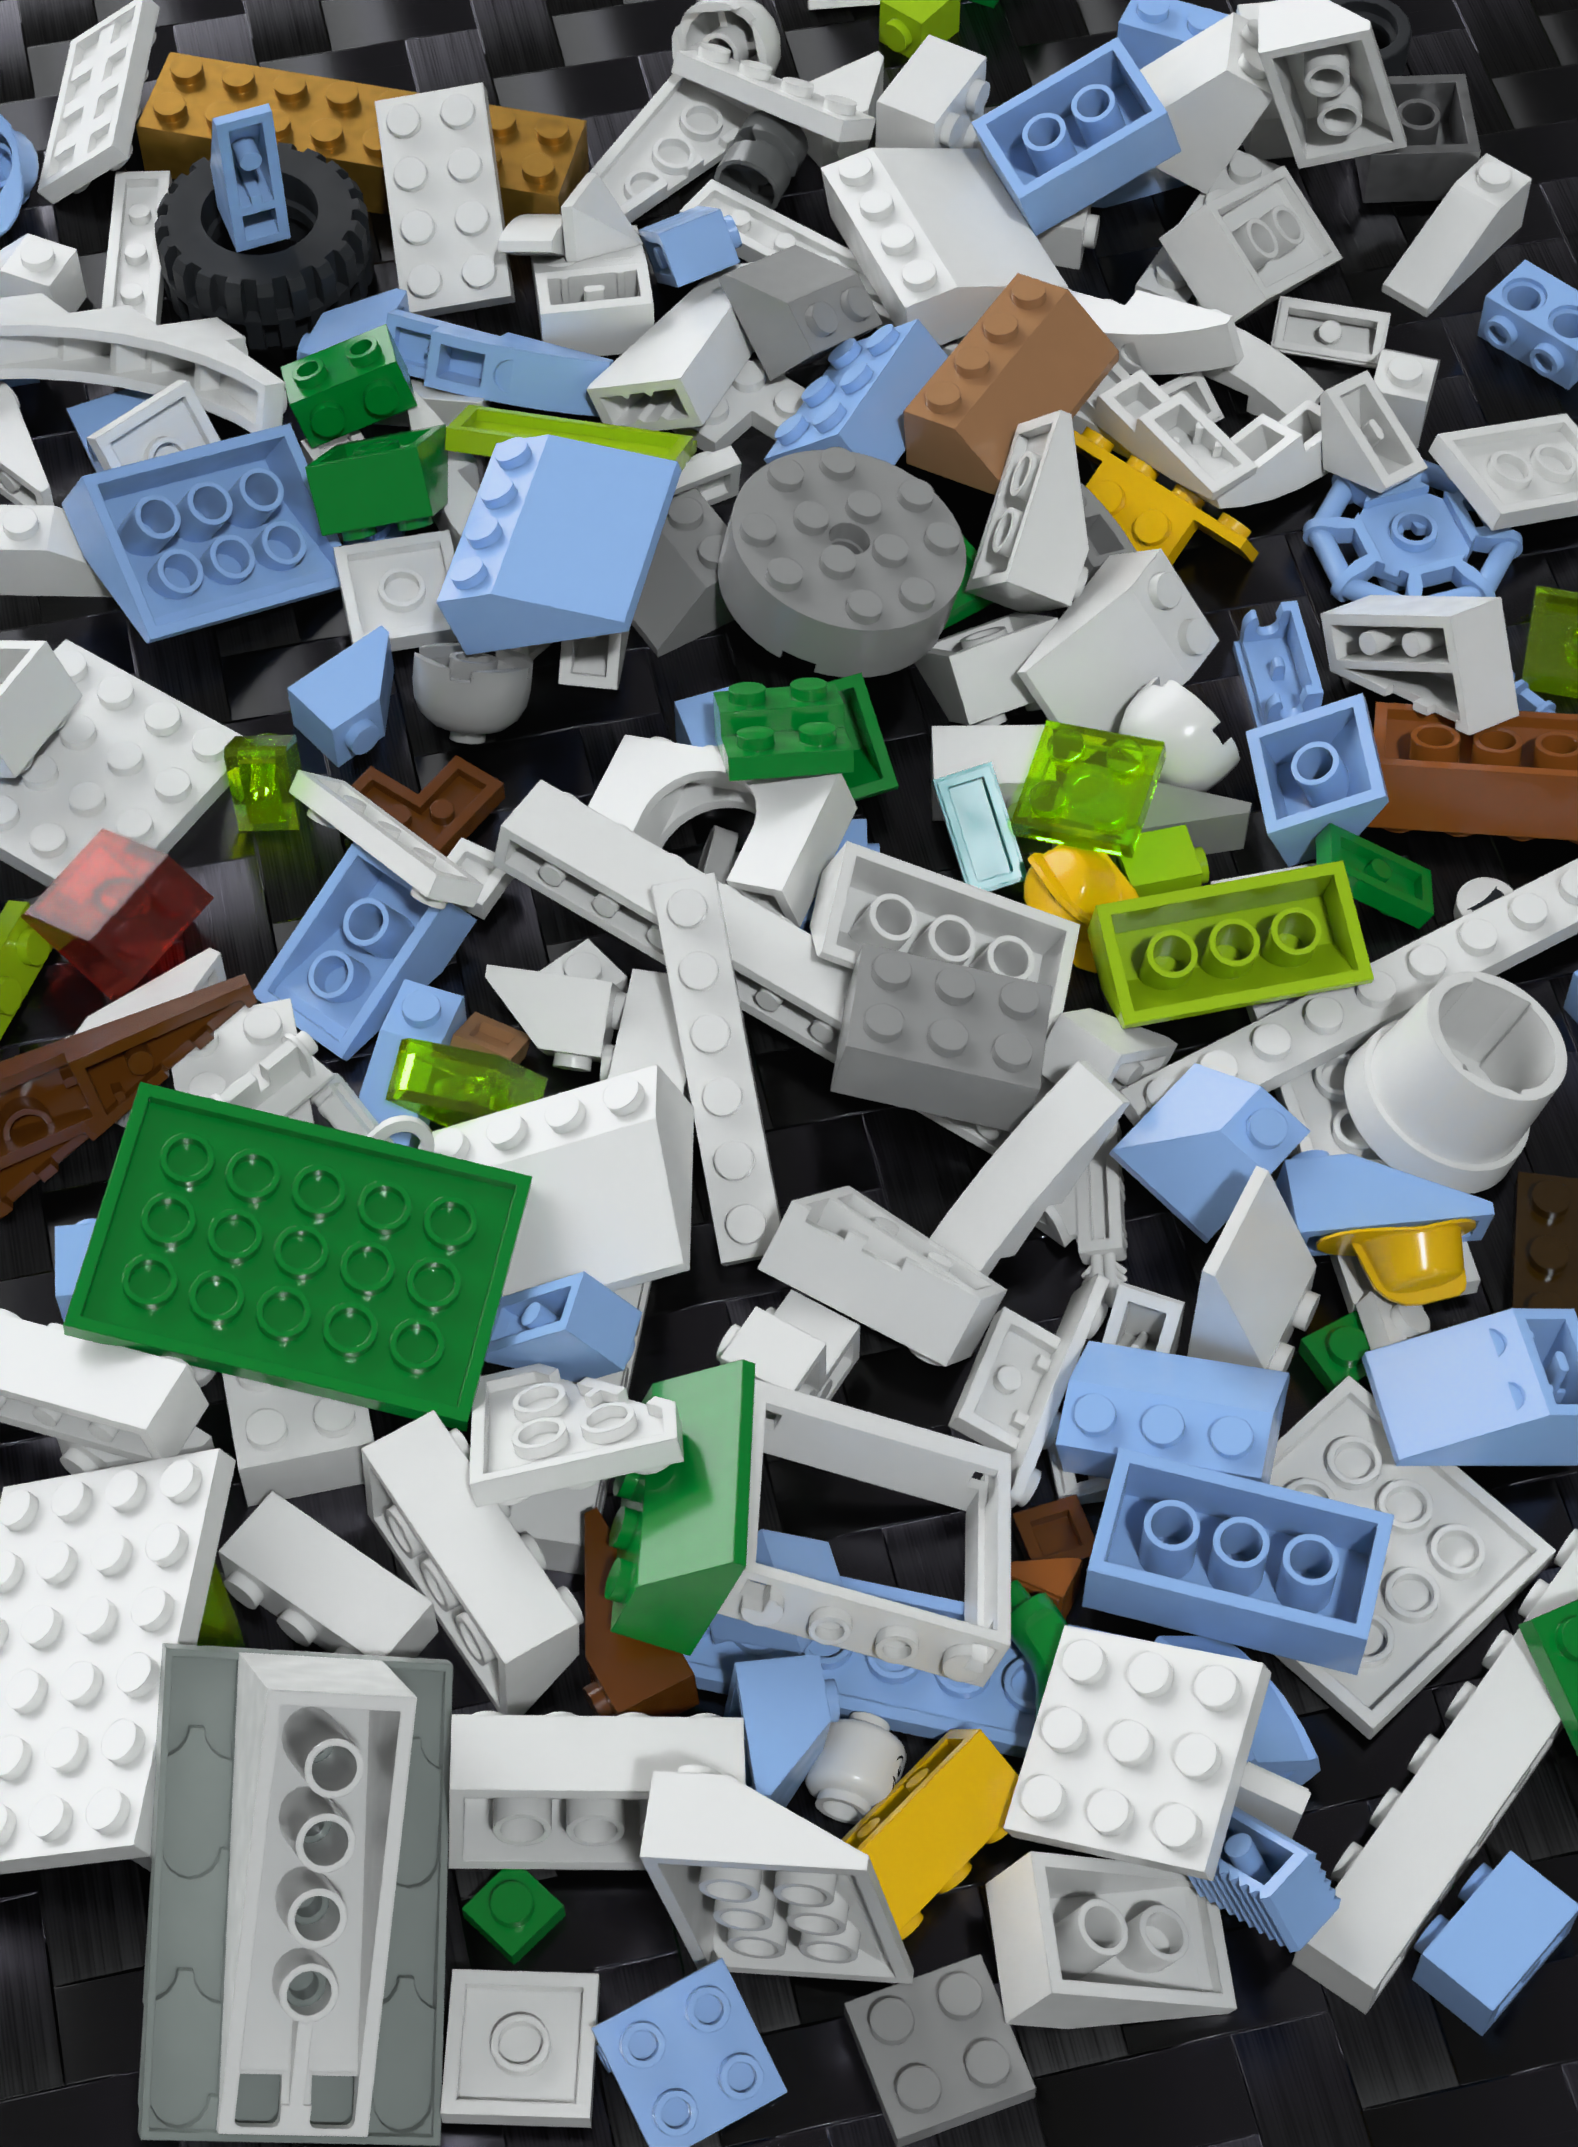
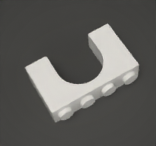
[588,734,857,927]

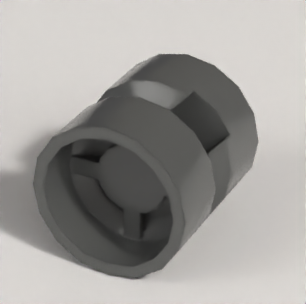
[714,110,809,210]

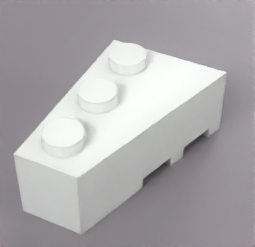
[757,1185,1007,1367]

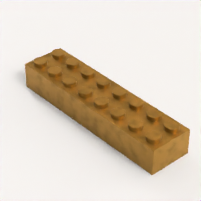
[136,52,589,228]

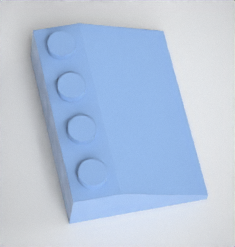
[61,423,342,644]
[437,434,682,655]

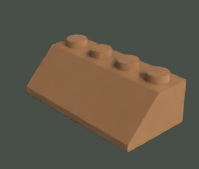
[903,273,1119,495]

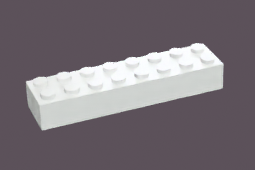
[171,998,375,1507]

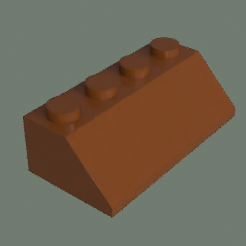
[1367,702,1578,844]

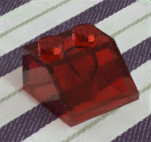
[20,828,214,1002]

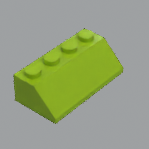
[1087,860,1374,1029]

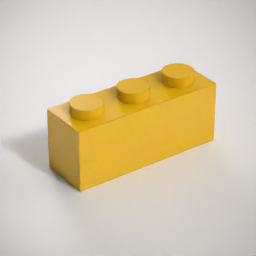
[841,1729,1019,1940]

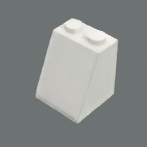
[1140,12,1274,194]

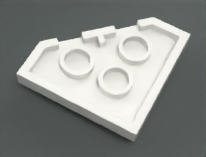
[469,1363,684,1508]

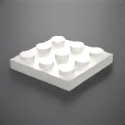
[1003,1625,1272,1881]

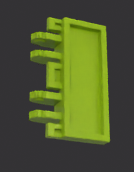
[445,405,697,472]

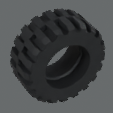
[155,142,374,352]

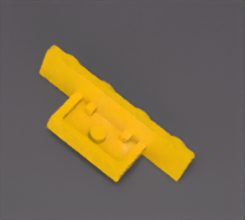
[1074,427,1259,565]

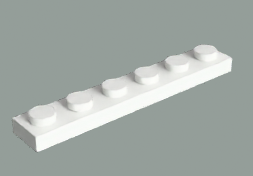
[651,872,781,1266]

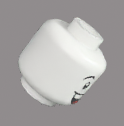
[805,1712,907,1824]

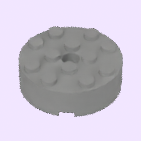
[718,447,966,677]

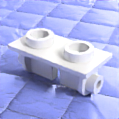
[208,1031,335,1117]

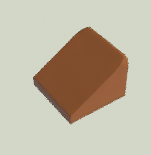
[1011,1558,1083,1619]

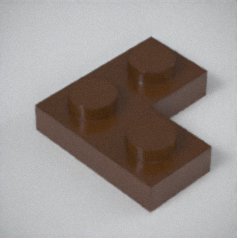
[351,755,505,857]

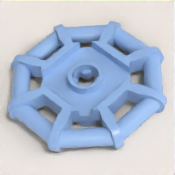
[1303,453,1523,602]

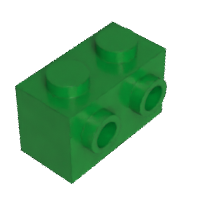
[280,324,417,448]

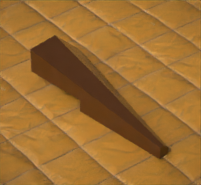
[0,974,257,1218]

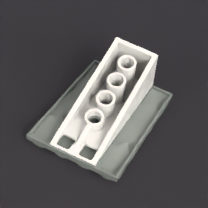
[138,1643,453,2146]

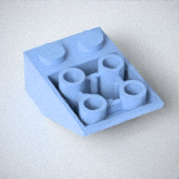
[1362,1308,1578,1466]

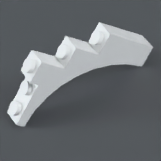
[0,293,287,433]

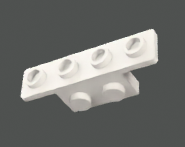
[948,1273,1110,1508]

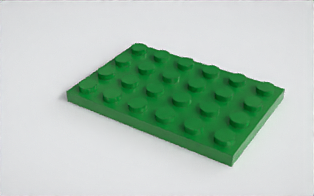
[63,1082,532,1431]

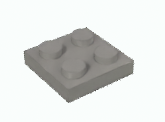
[844,1954,1036,2147]

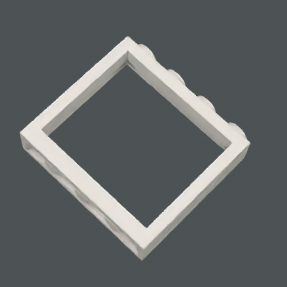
[717,1379,1011,1688]

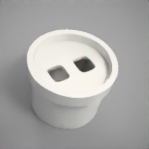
[1344,971,1567,1194]

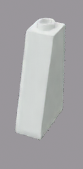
[586,262,755,431]

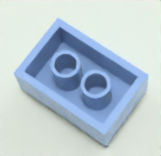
[971,36,1181,236]
[764,319,948,466]

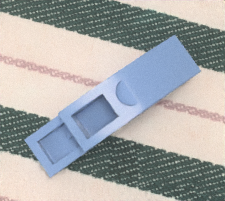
[386,309,613,417]

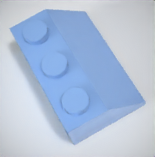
[1055,1341,1290,1484]

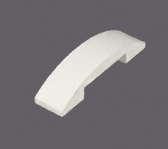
[1201,327,1324,421]

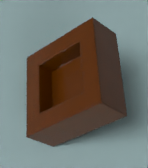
[1011,1494,1095,1570]

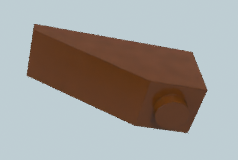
[582,1507,700,1717]

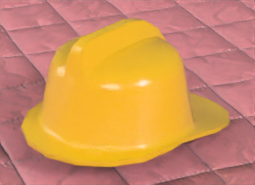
[1024,838,1139,973]
[1316,1219,1476,1306]

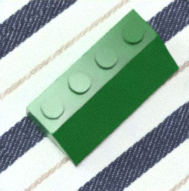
[604,1359,755,1656]

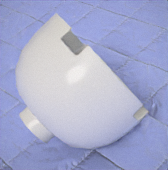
[672,0,781,76]
[1119,677,1240,792]

